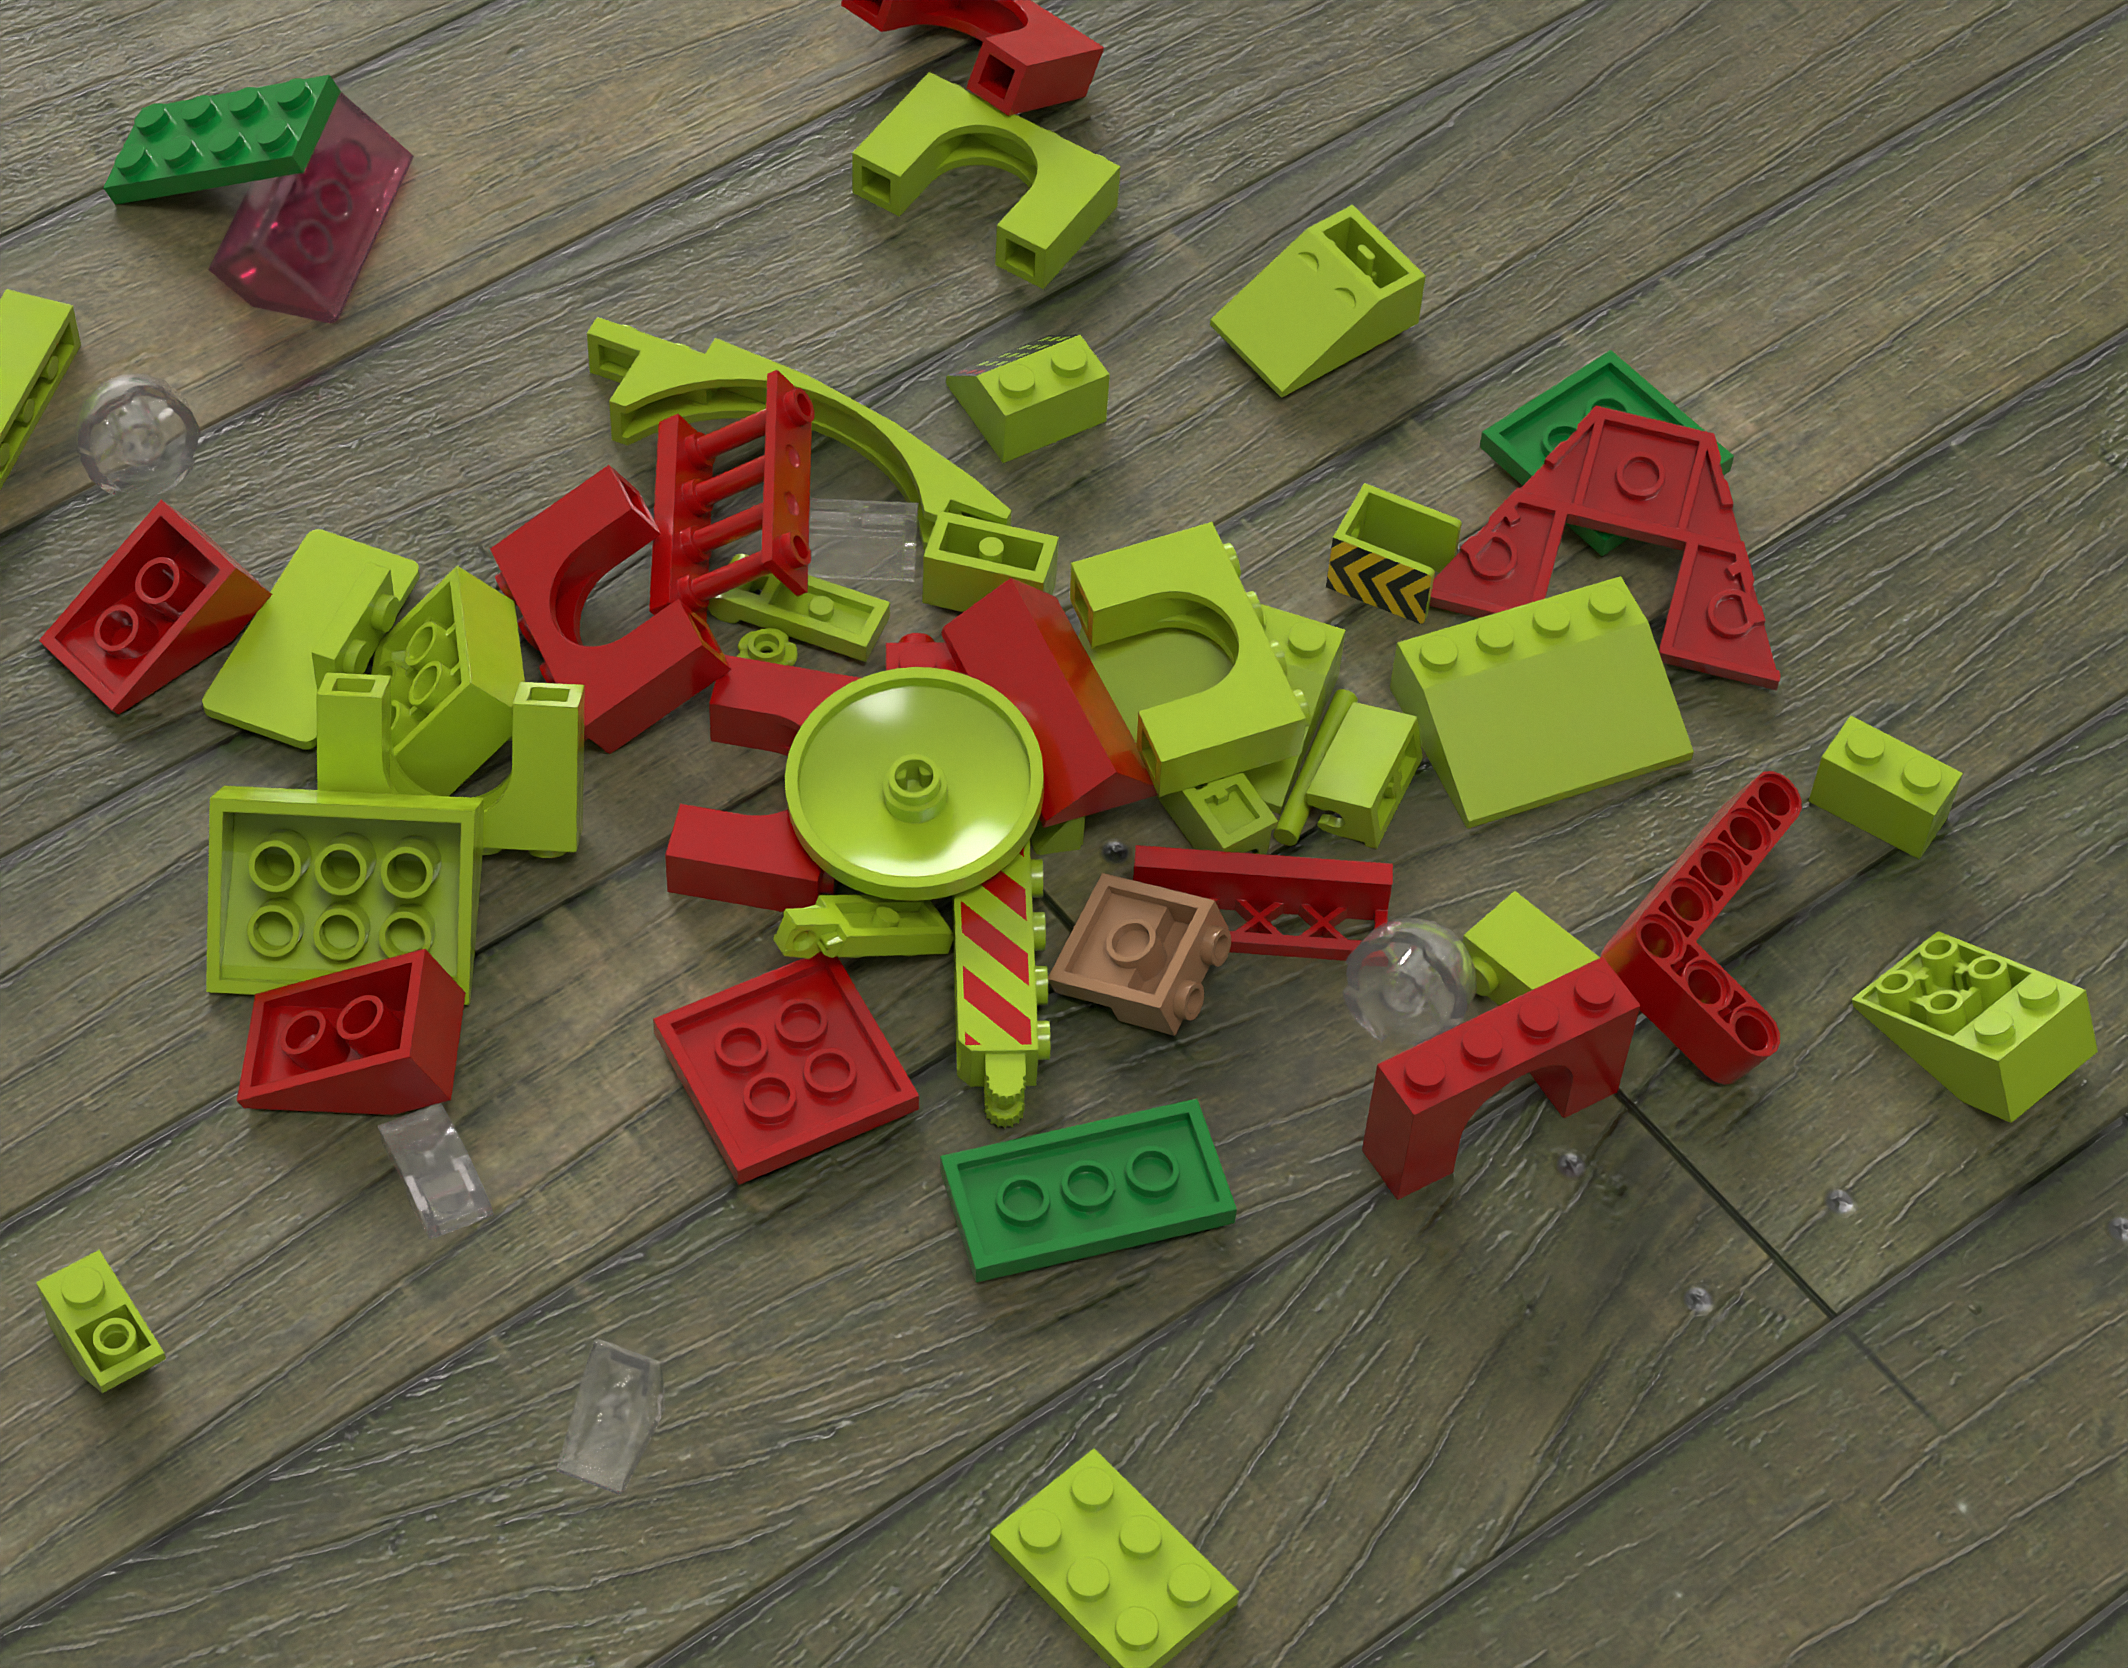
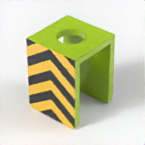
[1326,483,1462,624]

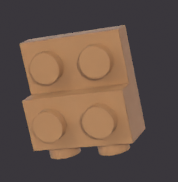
[1048,873,1231,1036]

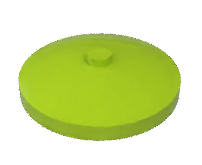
[785,667,1044,901]

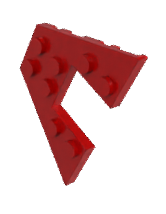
[1429,406,1781,690]

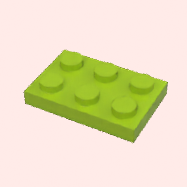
[989,1448,1239,1668]

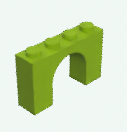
[852,72,1121,290]
[1070,522,1311,797]
[316,673,585,858]

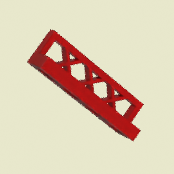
[1132,845,1393,964]

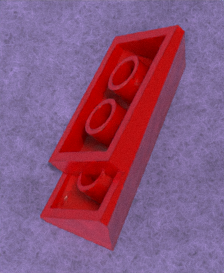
[941,578,1158,828]

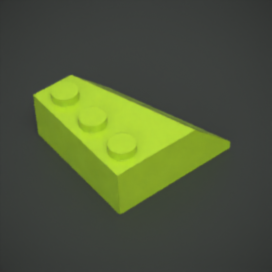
[371,566,525,796]

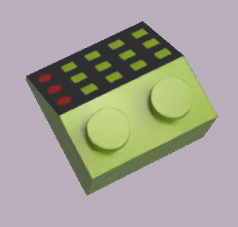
[946,335,1110,463]

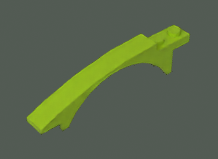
[587,317,1012,550]

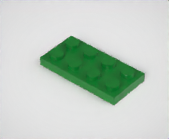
[103,75,341,204]
[940,1098,1237,1283]

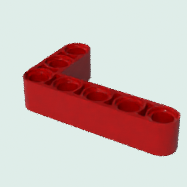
[1601,771,1802,1085]

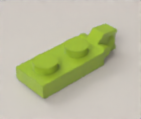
[773,894,955,959]

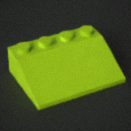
[1390,576,1694,829]
[1078,604,1346,814]
[206,786,484,1005]

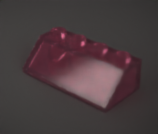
[208,92,414,324]

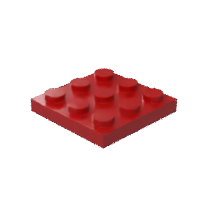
[653,951,919,1185]

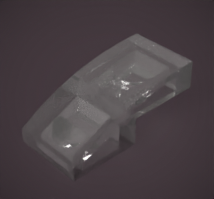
[378,1103,494,1240]

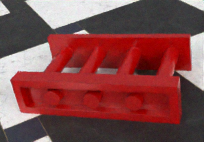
[649,370,815,622]

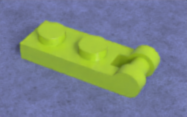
[708,554,890,662]

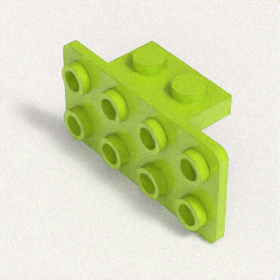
[202,529,420,749]

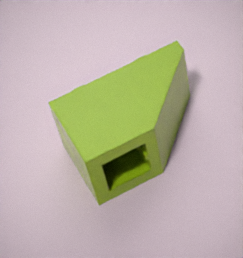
[36,1250,166,1393]

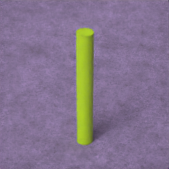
[1273,689,1358,846]

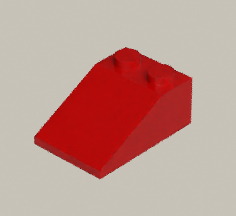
[39,499,272,715]
[237,949,466,1115]

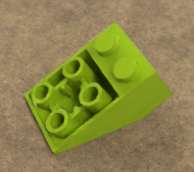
[1210,204,1426,398]
[1852,931,2098,1123]

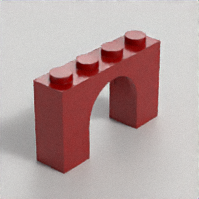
[840,0,1104,116]
[490,465,731,754]
[665,655,860,912]
[1362,956,1641,1200]

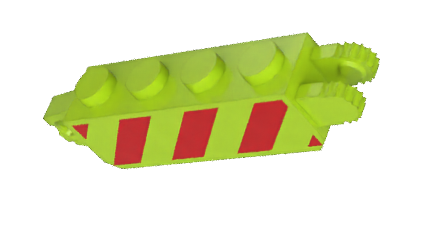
[952,839,1050,1129]

